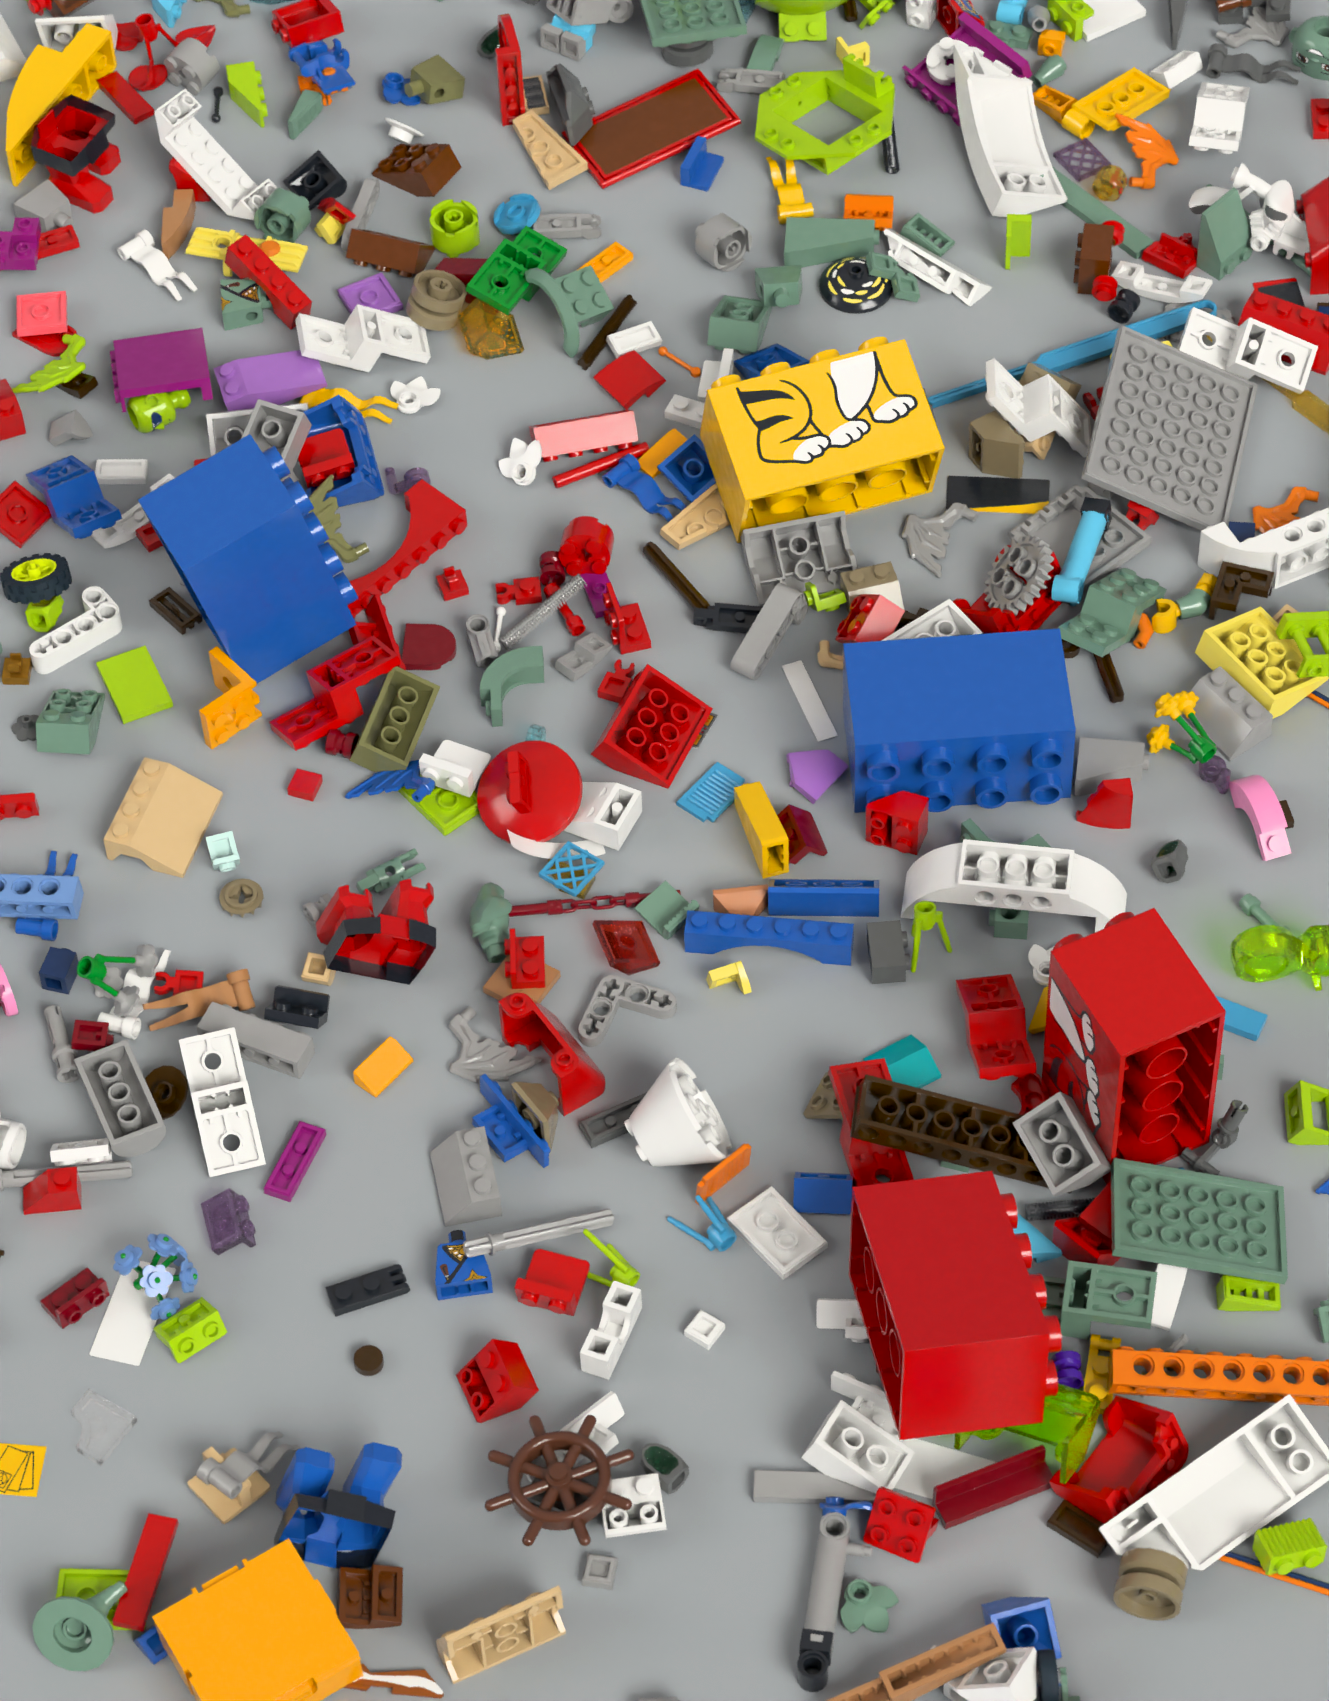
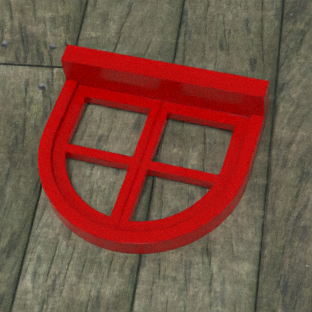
[495,13,525,126]

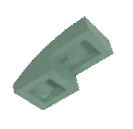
[747,34,784,71]

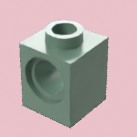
[989,907,1029,940]

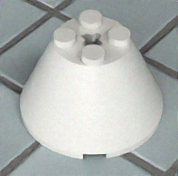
[624,1057,732,1167]

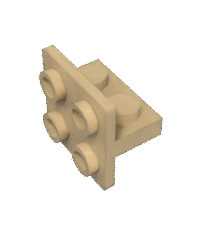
[188,1446,271,1524]

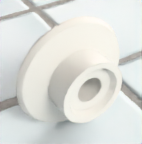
[385,118,424,145]

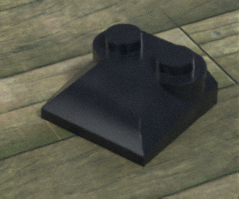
[282,150,347,210]

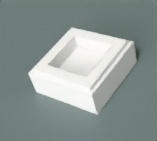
[684,1310,725,1350]

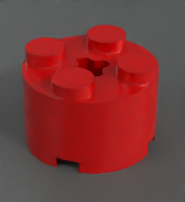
[559,516,614,577]

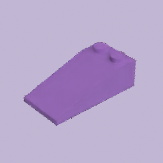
[213,350,328,411]

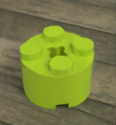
[429,199,480,258]

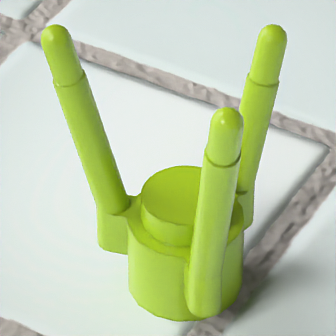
[911,901,952,973]
[583,1229,641,1287]

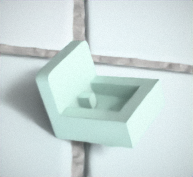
[206,831,240,872]

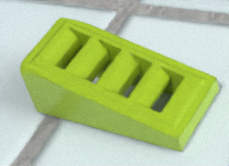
[1216,1275,1281,1311]

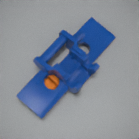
[288,38,355,95]

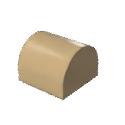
[301,952,336,986]

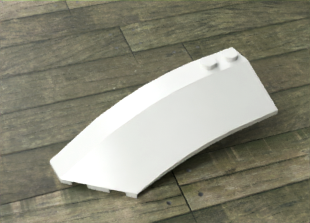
[953,45,1067,217]

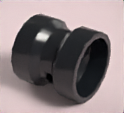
[1107,289,1141,324]

